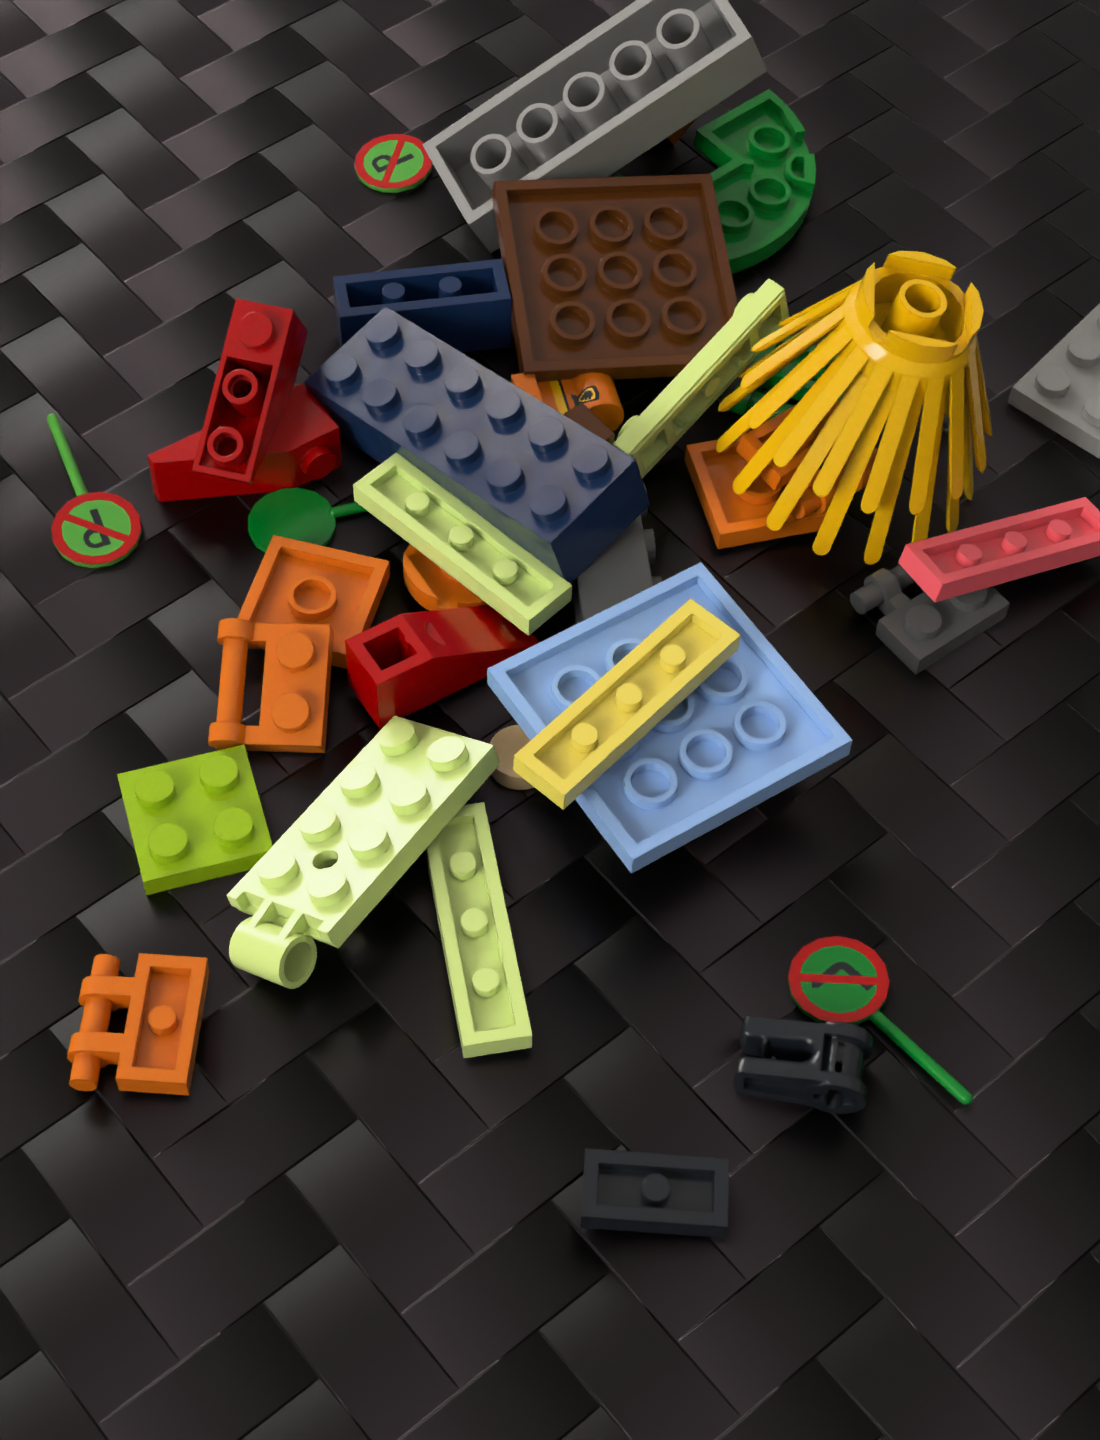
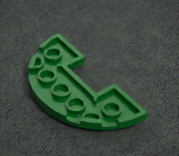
[614,89,816,274]

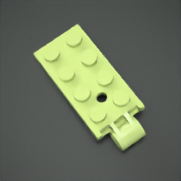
[226,716,500,989]

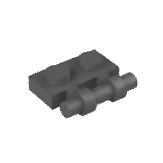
[850,564,1010,675]

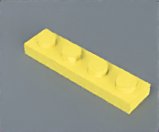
[513,598,740,810]

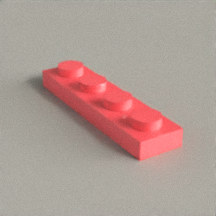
[898,497,1100,603]

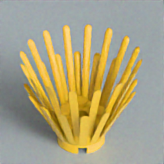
[716,251,992,565]

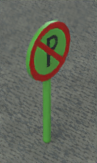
[355,134,433,193]
[47,413,142,568]

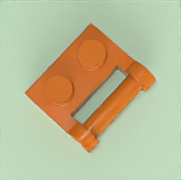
[208,618,334,753]

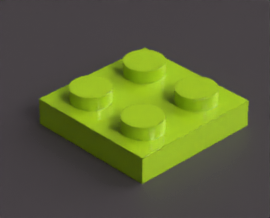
[117,744,273,895]

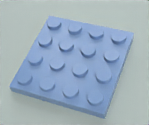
[487,562,853,874]

